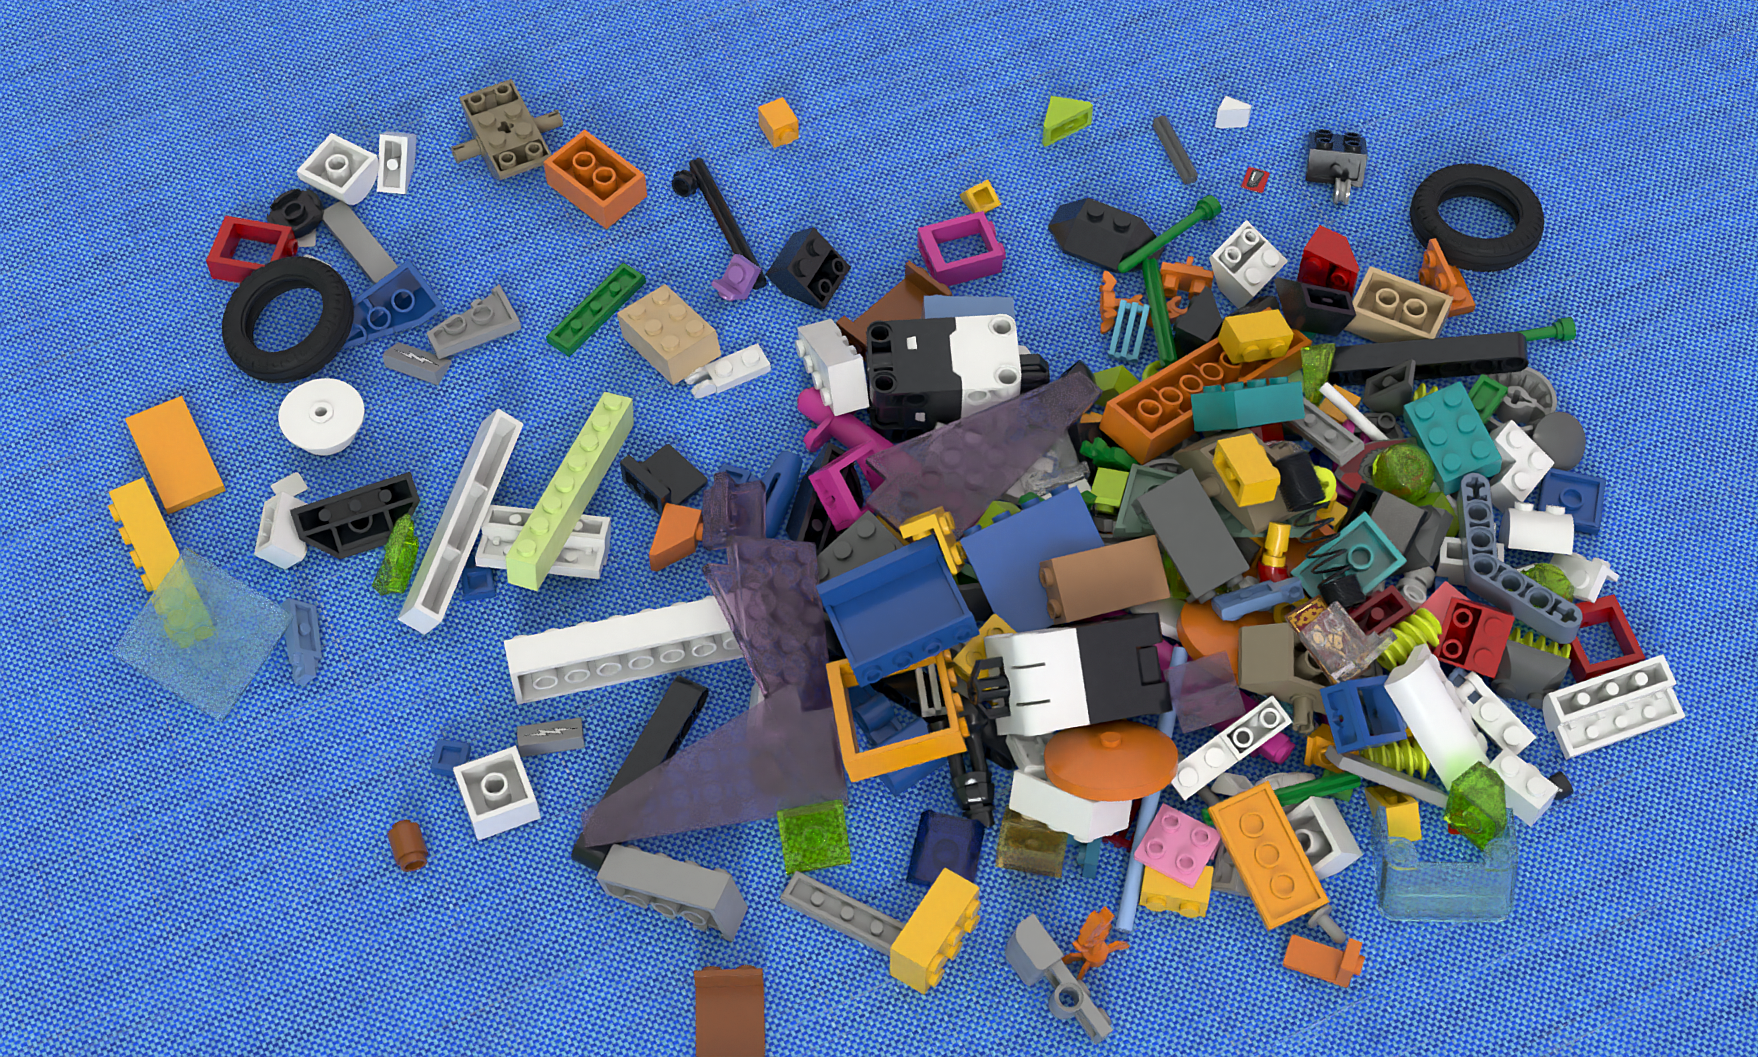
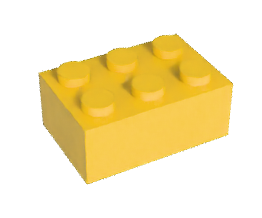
[890,867,981,995]

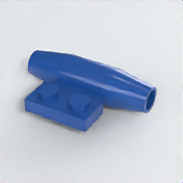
[701,451,803,566]

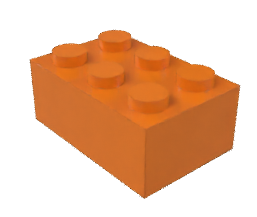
[543,129,647,229]

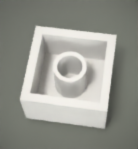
[453,746,541,841]

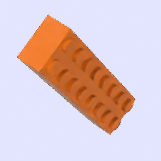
[1099,307,1312,465]

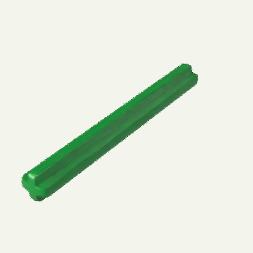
[1142,258,1178,368]
[1201,771,1361,826]

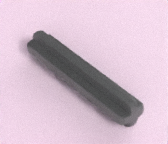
[1153,115,1198,185]

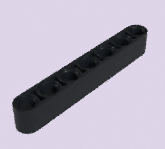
[1316,332,1529,386]
[571,675,709,872]

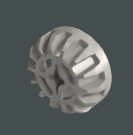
[1485,367,1557,439]

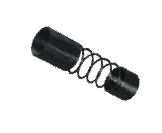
[1271,450,1366,614]

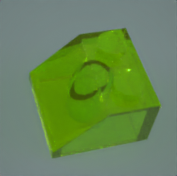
[1443,760,1507,861]

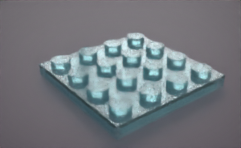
[111,547,295,724]

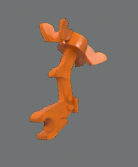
[1099,271,1188,334]
[1061,906,1130,980]

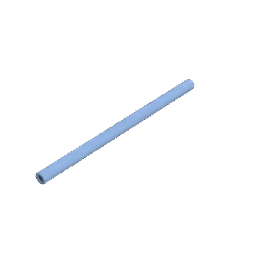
[1115,647,1189,933]

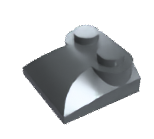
[1389,505,1454,577]
[1491,639,1571,709]

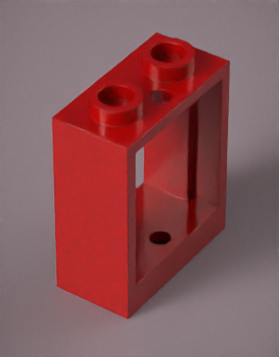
[206,216,298,283]
[1558,594,1646,683]

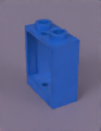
[1320,675,1407,754]

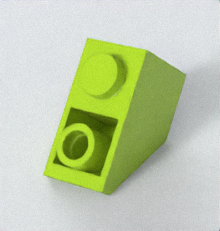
[1091,467,1130,516]

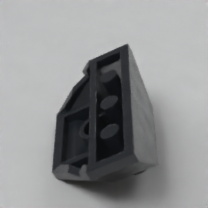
[1048,198,1165,273]
[785,442,864,558]
[290,472,420,559]

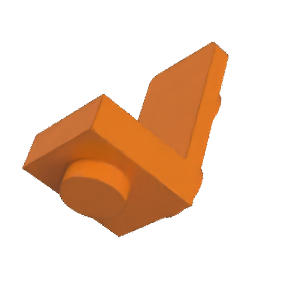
[1282,935,1365,988]

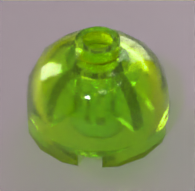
[1371,442,1435,504]

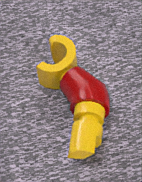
[1257,522,1310,623]

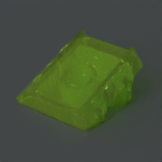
[1301,343,1336,408]
[371,513,419,596]

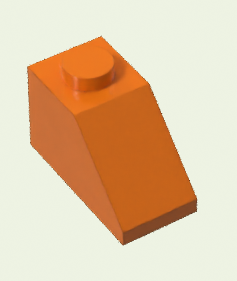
[649,503,707,572]

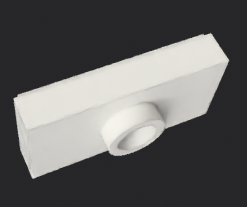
[1006,734,1047,779]

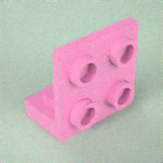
[1134,803,1222,888]

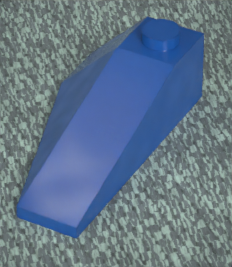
[341,259,445,350]

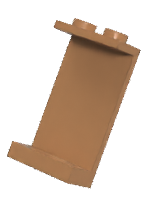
[1039,535,1171,625]

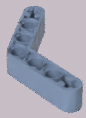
[1457,473,1583,644]

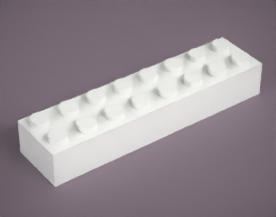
[504,588,768,705]

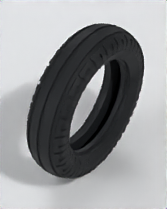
[1410,163,1544,272]
[222,256,354,383]

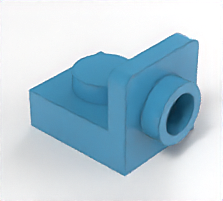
[1067,833,1102,879]

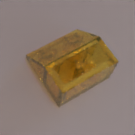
[995,804,1069,878]

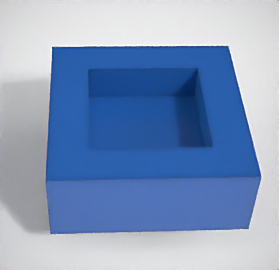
[430,739,471,777]

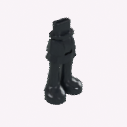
[927,712,996,831]

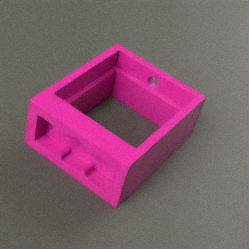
[917,211,1006,287]
[808,439,902,531]

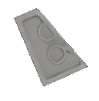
[427,284,521,360]

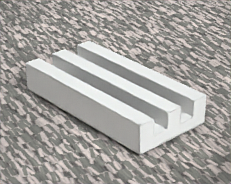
[914,663,947,717]

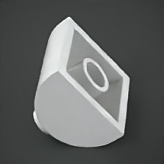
[296,133,379,205]
[1498,502,1574,555]

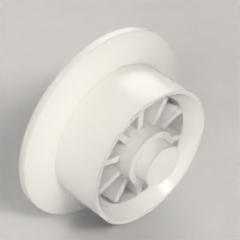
[278,378,365,455]

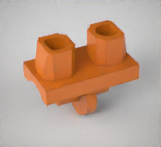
[1160,256,1214,300]

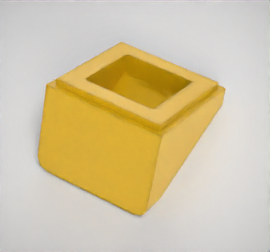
[959,179,1002,213]

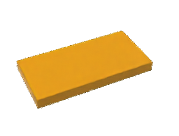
[125,396,226,515]
[1207,781,1329,931]

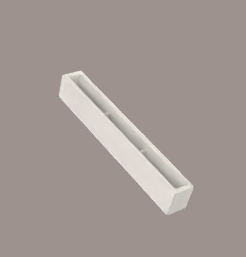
[398,409,523,635]

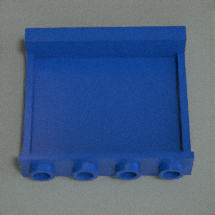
[959,483,1105,633]
[815,534,980,688]

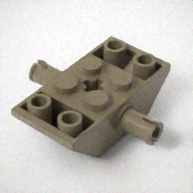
[451,79,563,180]
[1173,427,1302,535]
[1238,622,1344,733]

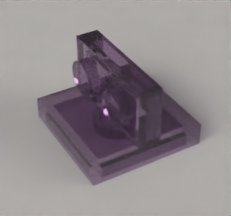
[703,471,766,551]
[1163,650,1246,734]

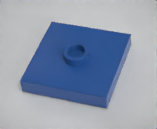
[1537,468,1606,535]

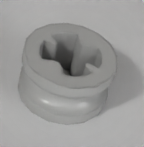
[1333,178,1351,205]

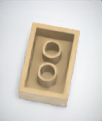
[1344,266,1454,343]
[617,284,721,385]

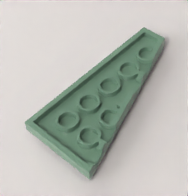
[1113,463,1317,537]

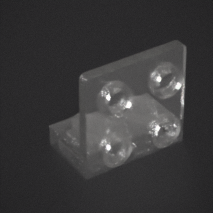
[1008,427,1090,497]
[1299,601,1398,683]

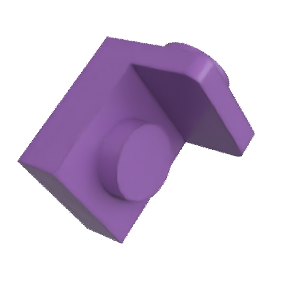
[711,254,762,301]

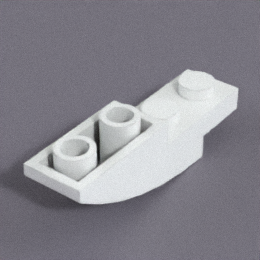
[1171,695,1292,801]

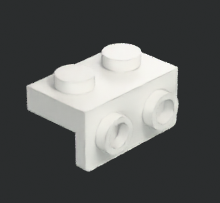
[1540,552,1619,603]

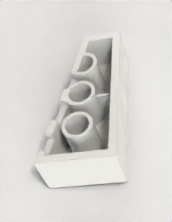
[795,319,869,416]

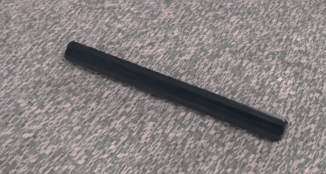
[689,157,767,290]

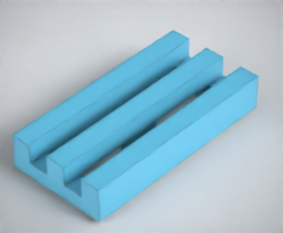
[1108,299,1150,363]

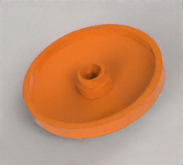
[1176,591,1276,685]
[1044,720,1178,801]

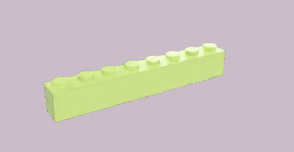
[505,391,634,591]

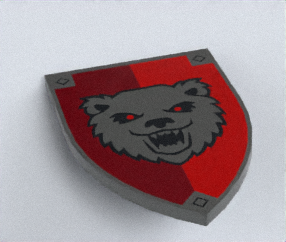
[1333,437,1426,500]

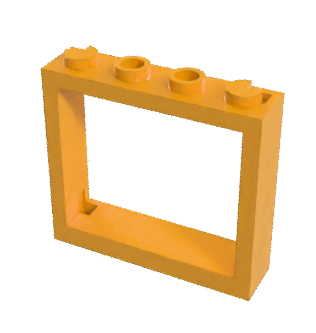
[826,648,970,783]

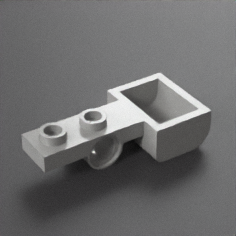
[1005,913,1113,1045]

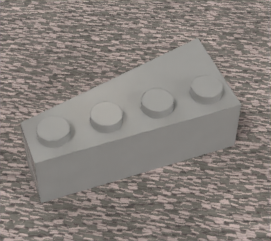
[596,844,748,942]

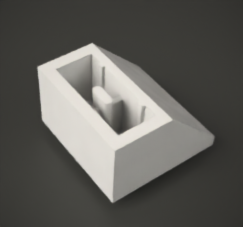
[1209,220,1288,309]

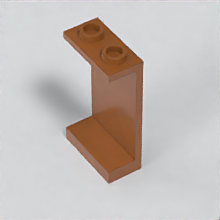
[836,260,952,362]
[694,965,765,1057]

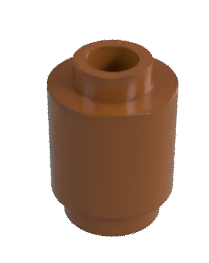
[387,820,428,872]

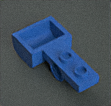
[848,684,947,797]

